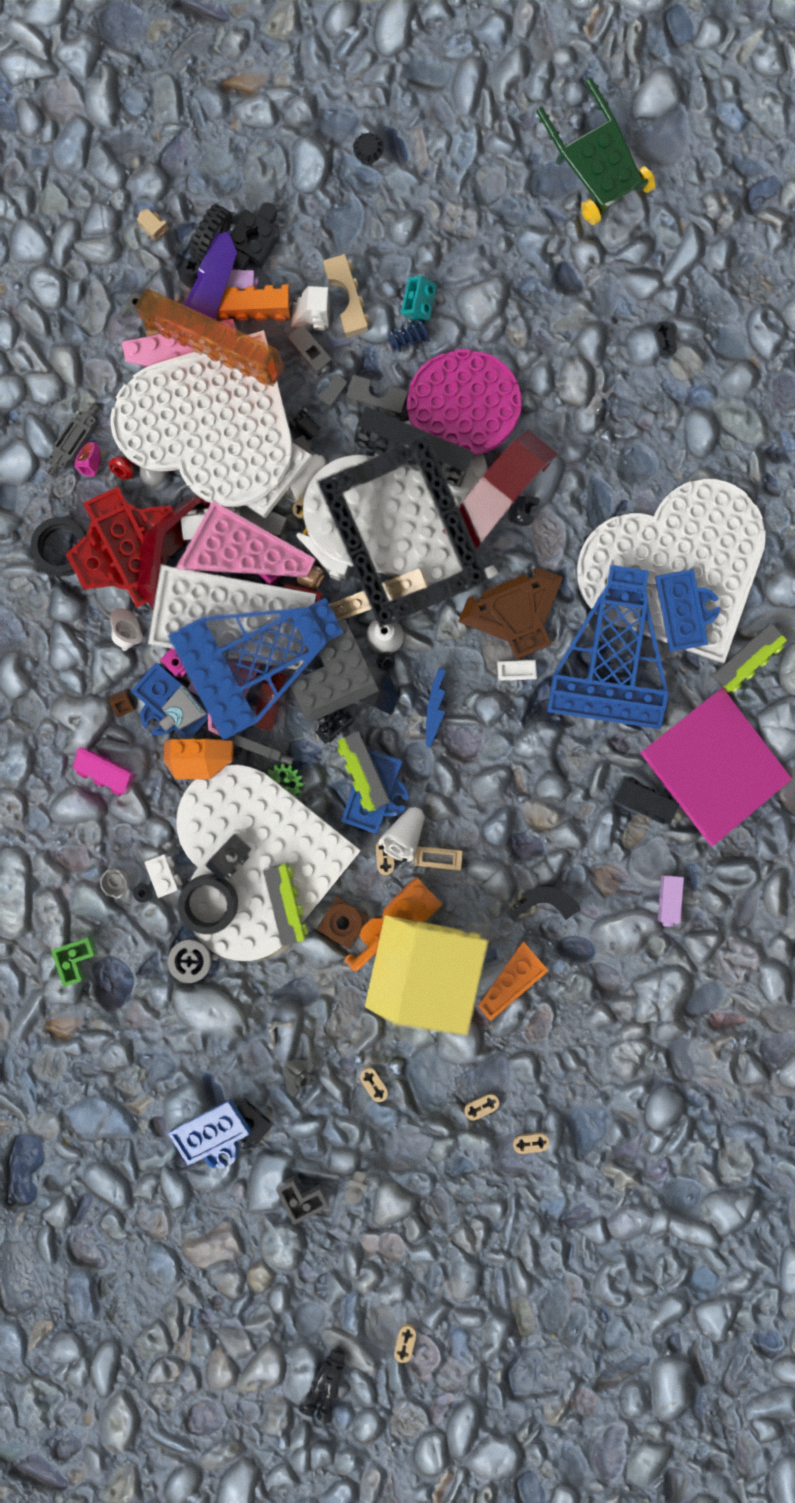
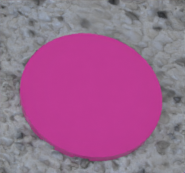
[407,349,522,456]

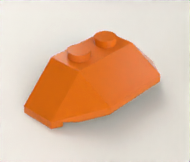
[163,739,234,779]

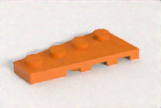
[478,941,549,1021]

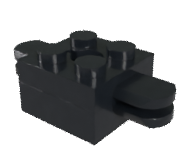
[230,202,280,270]

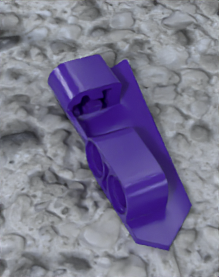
[180,232,238,331]

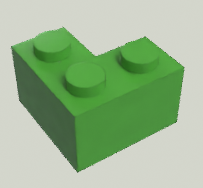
[51,936,98,987]

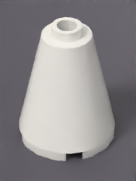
[284,454,327,503]
[366,619,404,654]
[379,807,425,862]

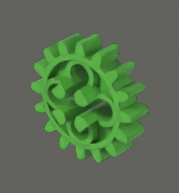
[268,764,304,799]

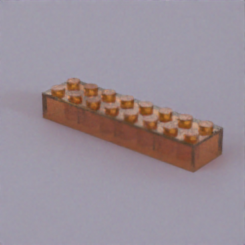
[135,288,285,386]

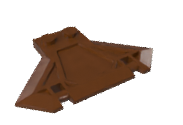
[458,568,563,660]

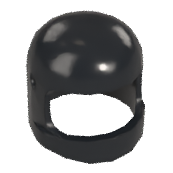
[508,495,540,526]

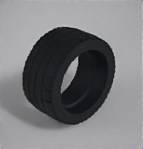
[30,517,87,577]
[178,874,238,935]

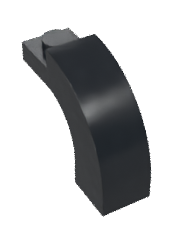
[511,885,581,920]

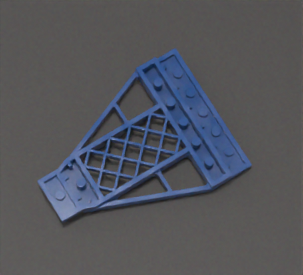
[547,565,669,729]
[167,598,343,740]

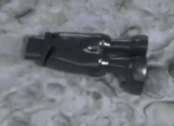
[298,1349,346,1424]

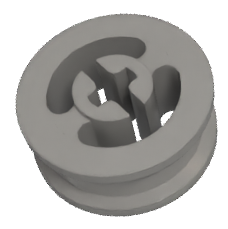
[168,939,212,983]

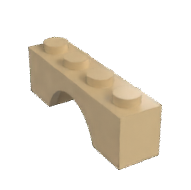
[323,254,370,339]

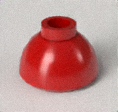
[108,455,134,480]

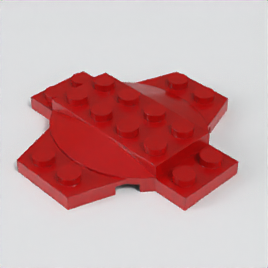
[66,487,187,608]

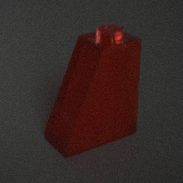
[254,673,287,730]

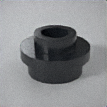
[376,652,395,671]
[133,883,153,903]

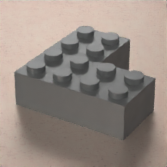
[290,619,379,724]

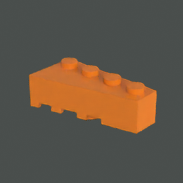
[217,284,291,322]

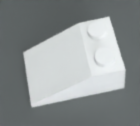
[297,533,351,581]

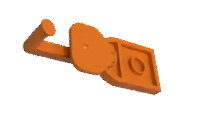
[345,877,442,971]

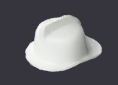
[110,608,143,651]

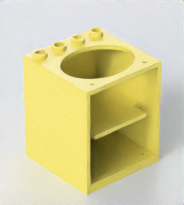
[365,915,488,1035]

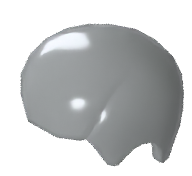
[139,467,169,487]
[100,868,129,899]

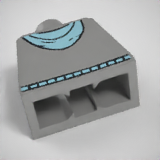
[159,685,208,731]

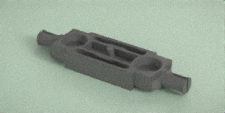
[46,403,99,477]
[212,733,294,765]

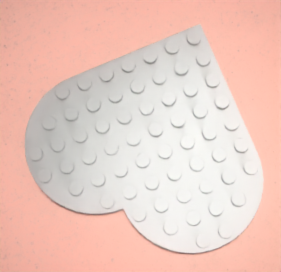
[111,330,293,507]
[303,420,487,585]
[577,479,765,663]
[176,764,361,961]

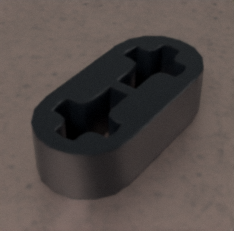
[654,321,677,359]

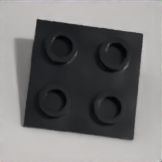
[315,708,355,744]

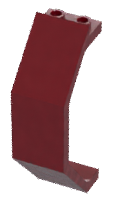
[442,430,558,551]
[137,495,211,611]

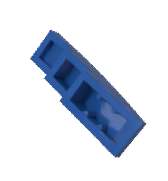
[426,668,446,748]

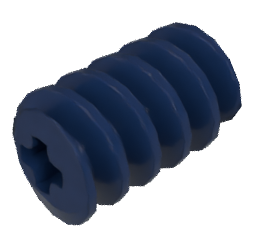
[387,319,430,353]

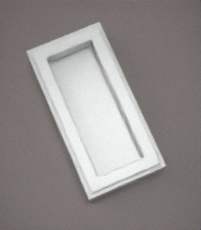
[497,660,537,681]

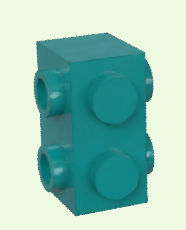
[400,276,437,322]

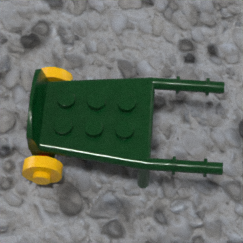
[536,77,655,225]

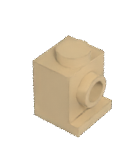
[137,209,169,242]

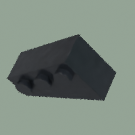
[612,777,679,825]

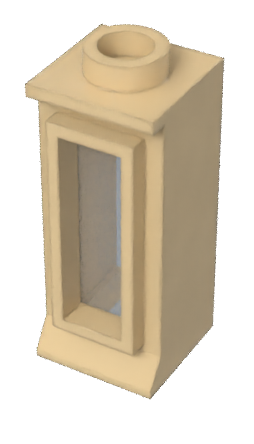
[411,846,463,870]

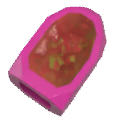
[74,442,101,477]

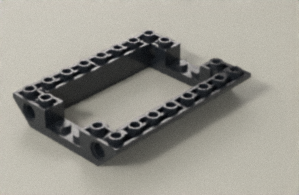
[316,433,489,628]

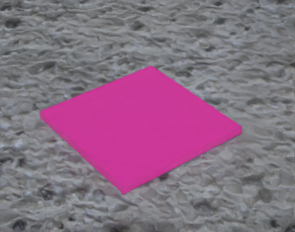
[640,687,792,846]

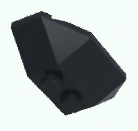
[359,662,399,715]

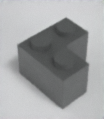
[276,1176,329,1225]

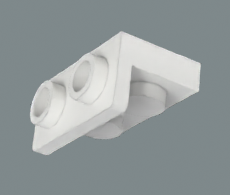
[144,854,182,898]

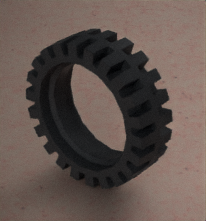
[189,204,233,262]

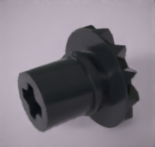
[353,131,384,165]
[179,257,202,287]
[288,405,321,440]

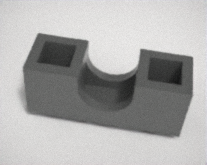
[346,375,408,419]

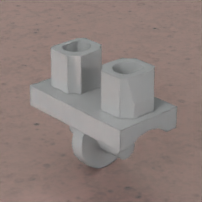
[345,1171,368,1204]

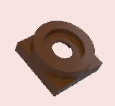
[317,896,369,949]

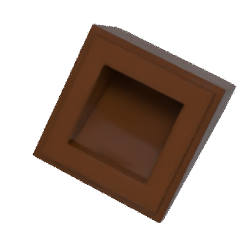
[109,689,135,718]

